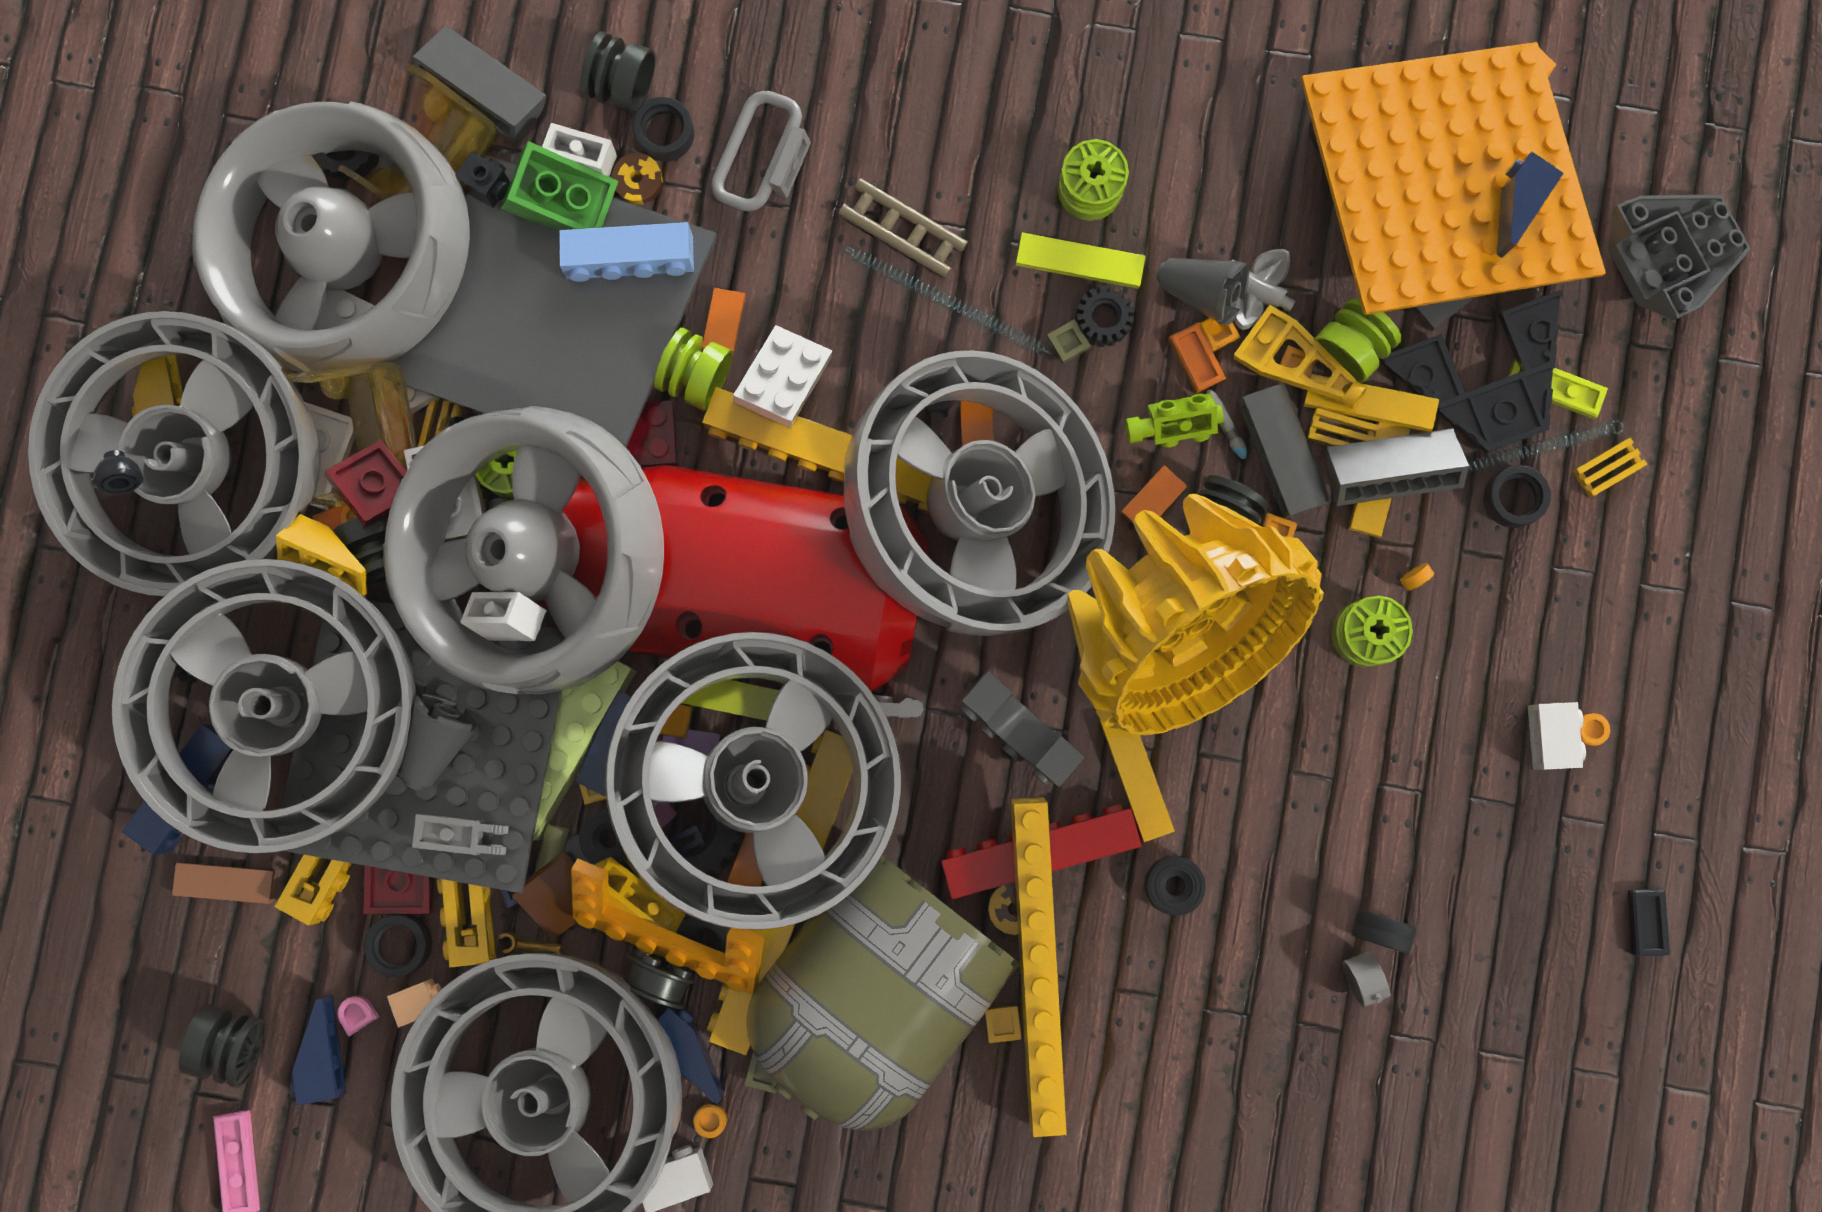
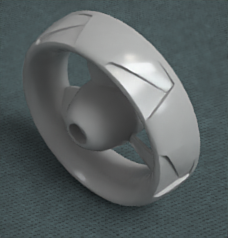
[192,101,470,377]
[28,311,320,596]
[844,350,1115,636]
[383,406,664,694]
[112,559,416,853]
[605,632,901,929]
[391,953,682,1212]

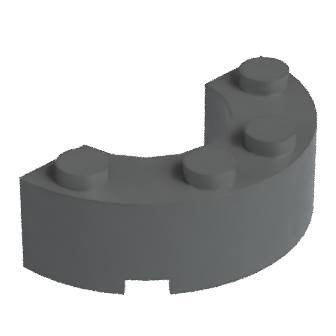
[960,671,1085,787]

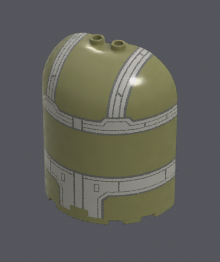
[747,855,1021,1131]

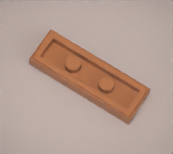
[172,862,277,904]

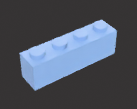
[560,222,694,282]

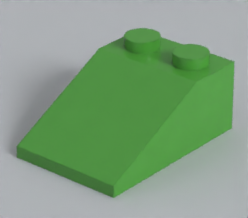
[500,141,618,230]

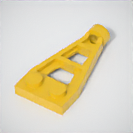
[1234,305,1367,409]

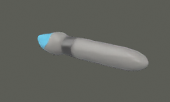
[1206,389,1247,459]

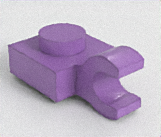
[663,729,721,756]

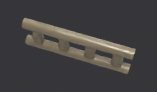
[838,178,968,279]

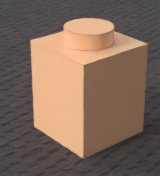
[387,978,442,1028]

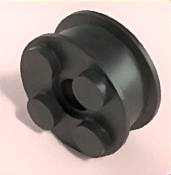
[622,948,695,1009]

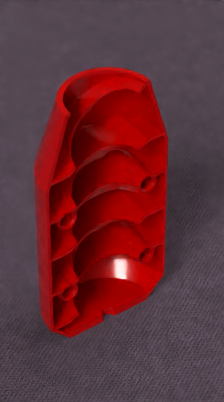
[533,465,930,693]

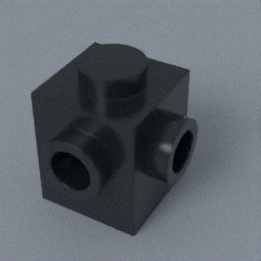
[455,152,510,208]

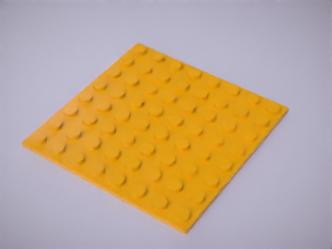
[1300,42,1606,315]

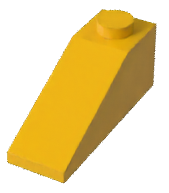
[132,355,183,417]
[276,514,366,596]
[594,857,686,933]

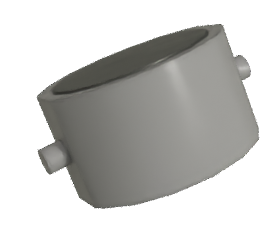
[1342,951,1391,1008]

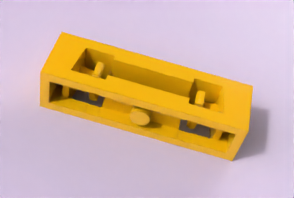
[275,855,353,926]
[437,878,497,968]

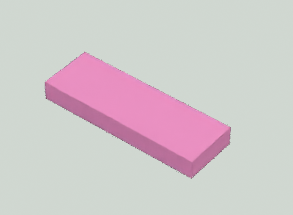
[213,1110,260,1212]

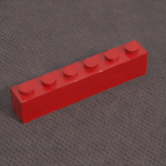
[941,803,1142,899]

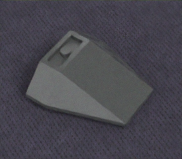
[1608,194,1751,320]

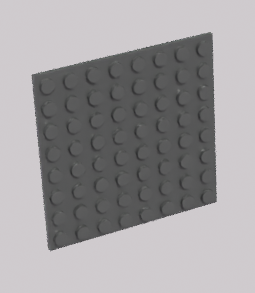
[383,155,717,448]
[281,600,566,893]

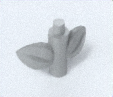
[1232,249,1296,330]

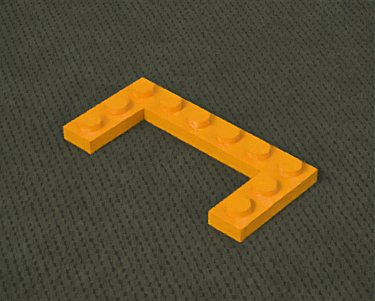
[571,858,764,995]

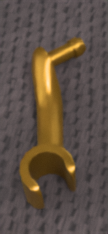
[497,932,563,954]

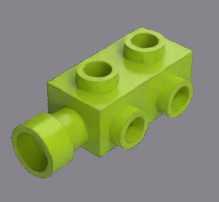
[1124,393,1224,448]

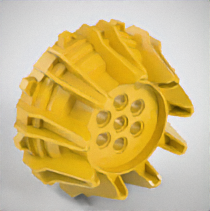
[1067,494,1324,736]

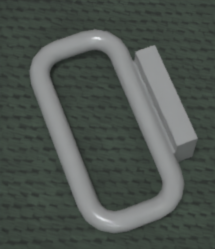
[711,90,811,212]

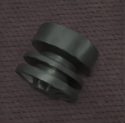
[580,31,656,114]
[1183,475,1269,533]
[332,513,389,586]
[178,1005,266,1088]

